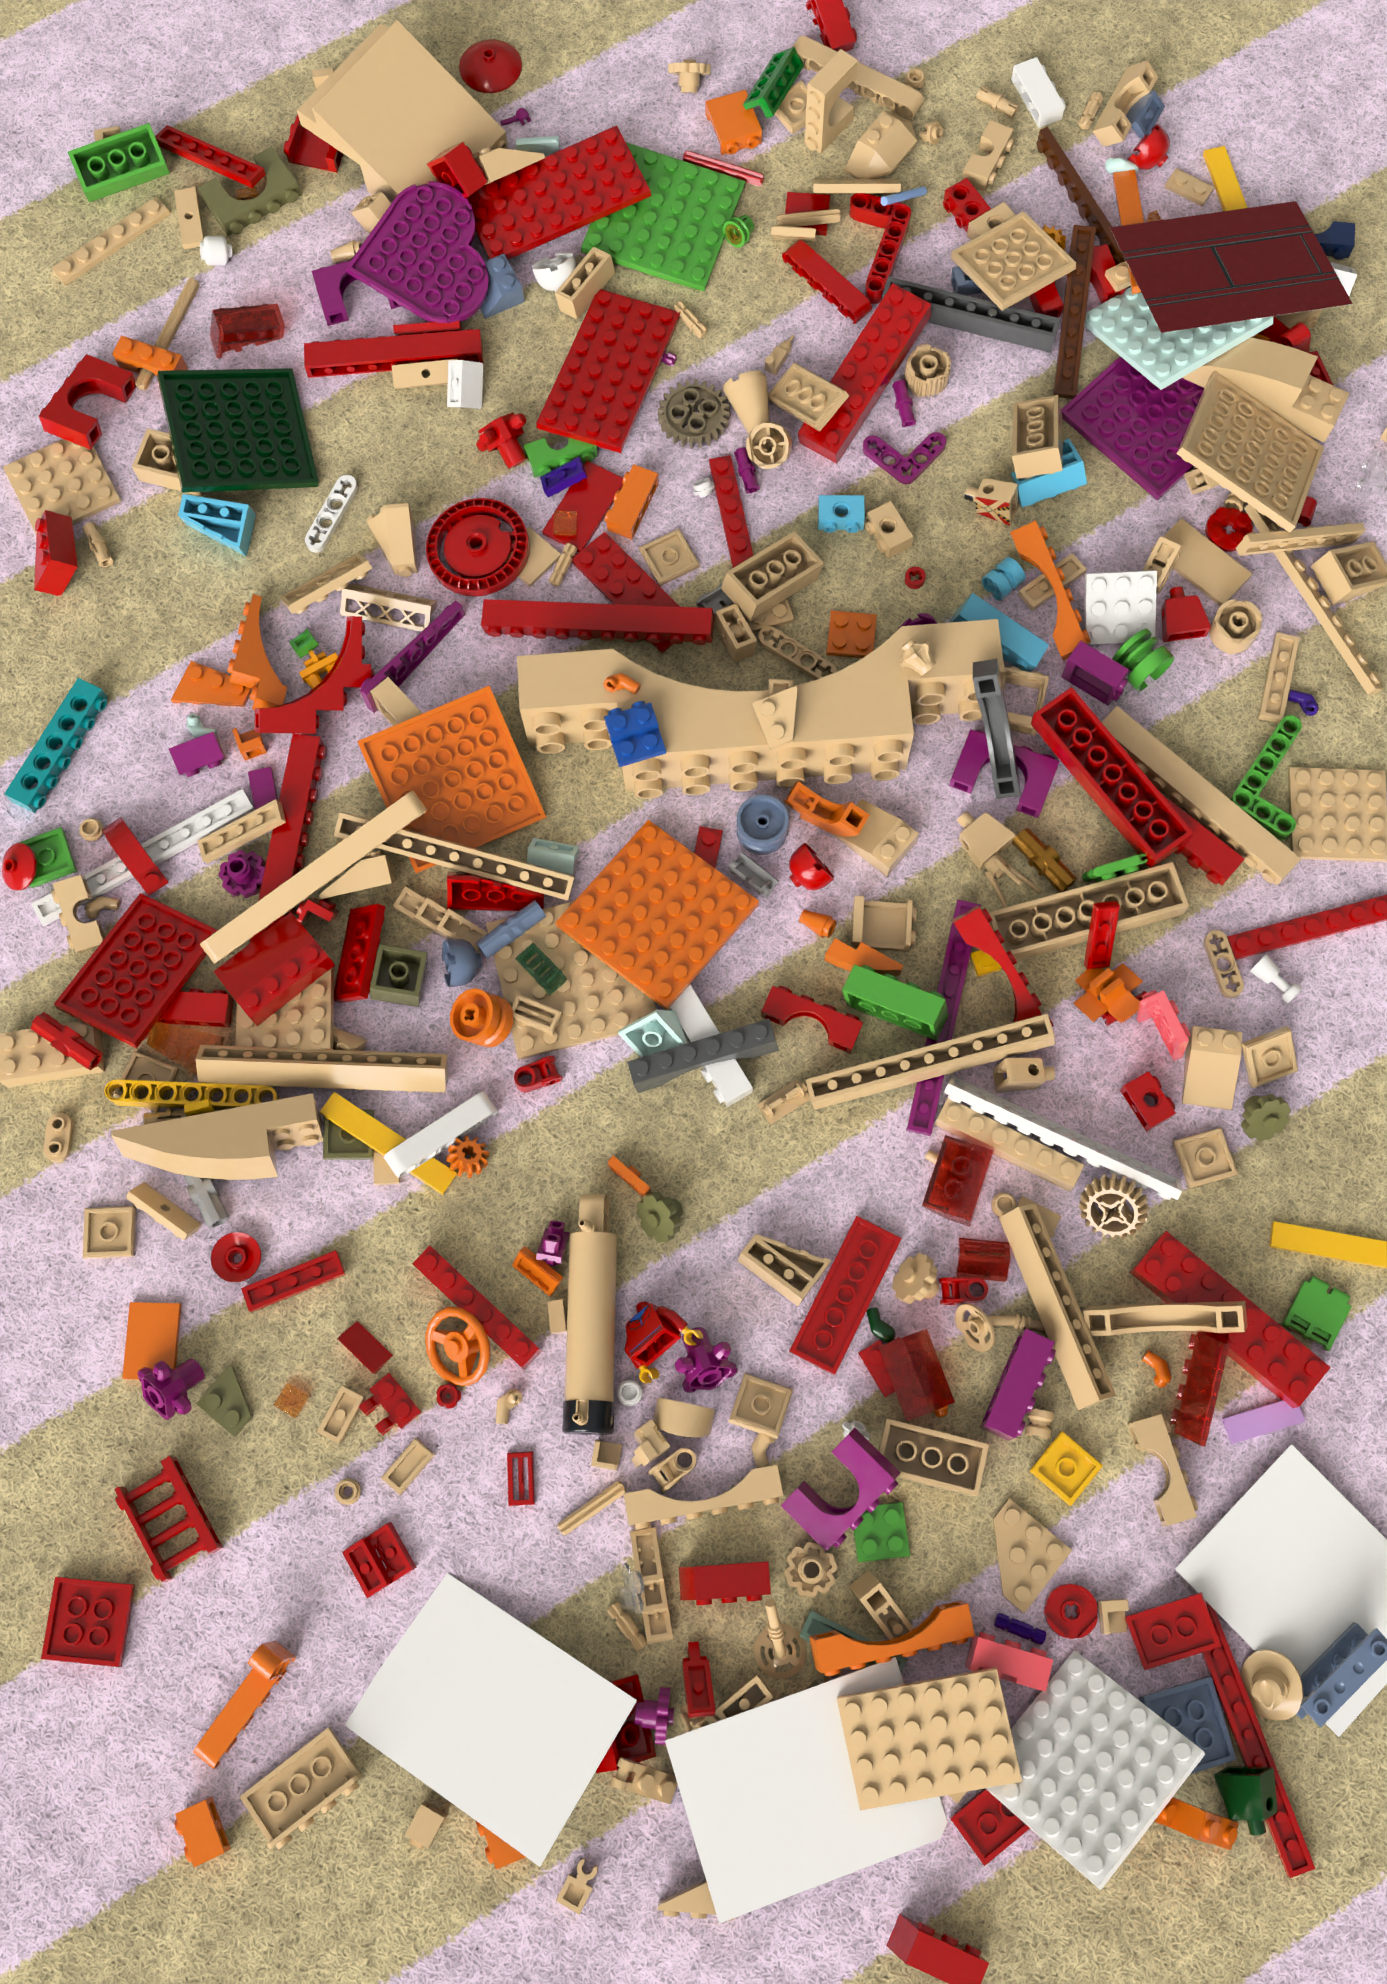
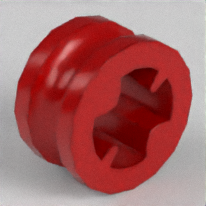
[904,566,926,589]

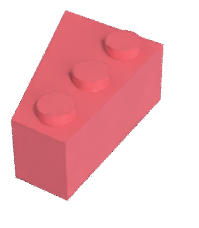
[965,1632,1053,1692]

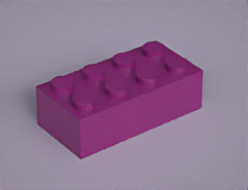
[980,1329,1056,1441]

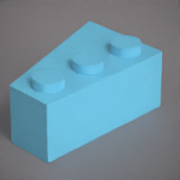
[178,494,256,556]

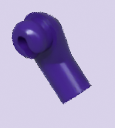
[1287,689,1319,716]

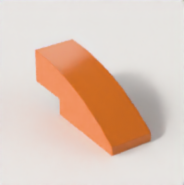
[824,938,903,976]

